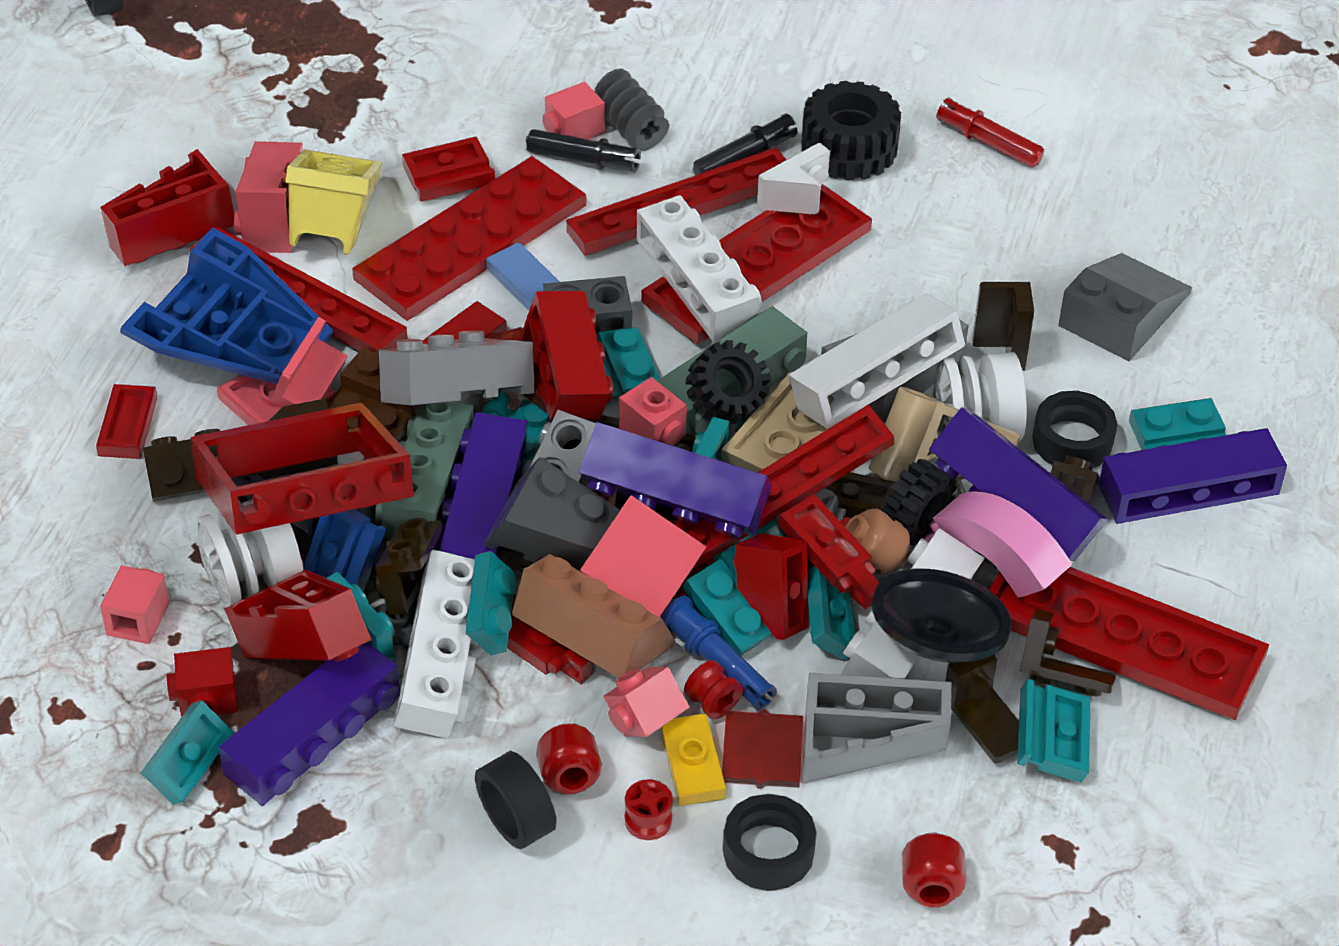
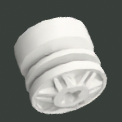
[933,352,1027,441]
[197,500,303,607]

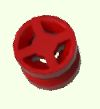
[684,660,743,720]
[624,779,673,841]

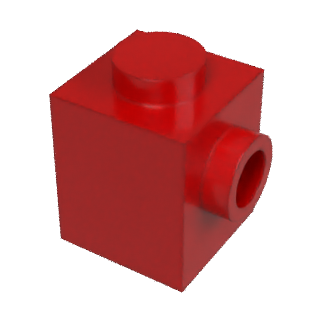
[166,647,238,717]

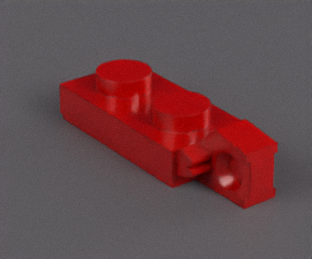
[777,494,880,610]
[507,594,594,684]

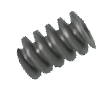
[594,69,670,150]

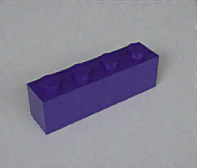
[929,407,1108,561]
[433,412,528,559]
[578,422,772,538]
[1098,428,1287,524]
[219,642,400,806]

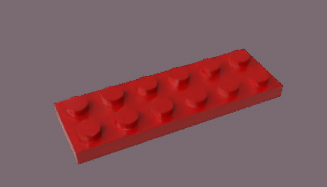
[352,156,586,321]
[641,184,872,345]
[989,567,1270,720]

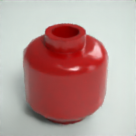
[536,723,602,794]
[902,832,966,908]

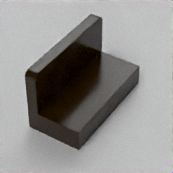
[972,282,1034,371]

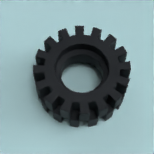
[685,340,771,425]
[880,459,957,545]

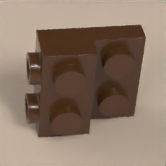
[327,348,421,443]

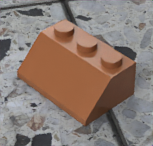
[512,554,675,678]

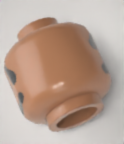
[845,509,911,575]

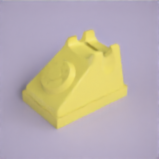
[286,149,383,255]

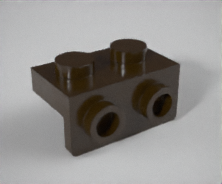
[143,429,220,502]
[375,518,443,615]

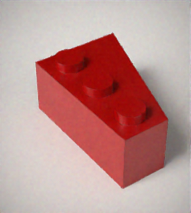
[100,149,235,266]
[518,291,613,420]
[224,569,371,661]

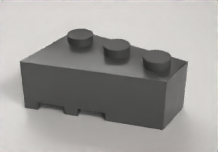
[483,457,620,571]

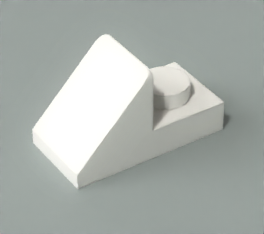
[757,143,830,214]

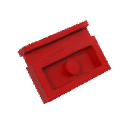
[402,136,495,202]

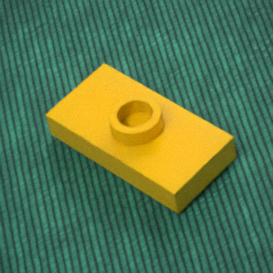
[660,713,726,806]

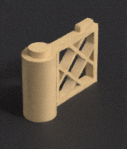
[869,386,1022,500]

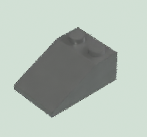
[1058,253,1192,361]

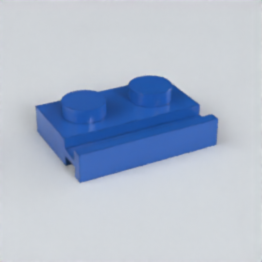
[303,509,386,592]

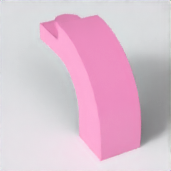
[922,491,1072,598]

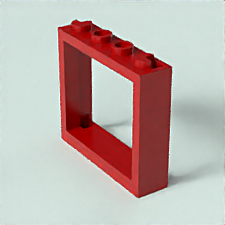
[190,402,414,535]

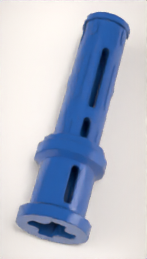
[660,595,777,710]

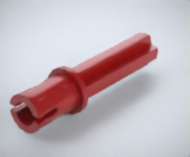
[936,97,1044,167]

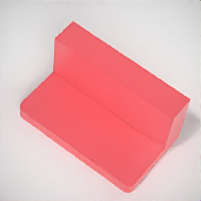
[270,317,348,408]

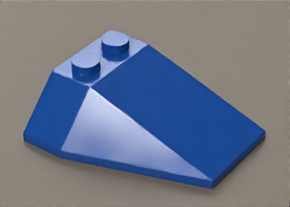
[120,227,333,384]

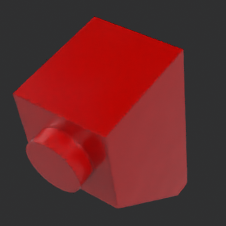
[734,533,809,640]

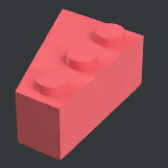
[234,141,303,253]

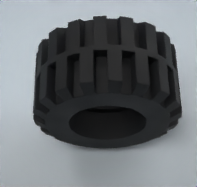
[801,81,901,180]

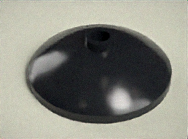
[872,568,1012,663]

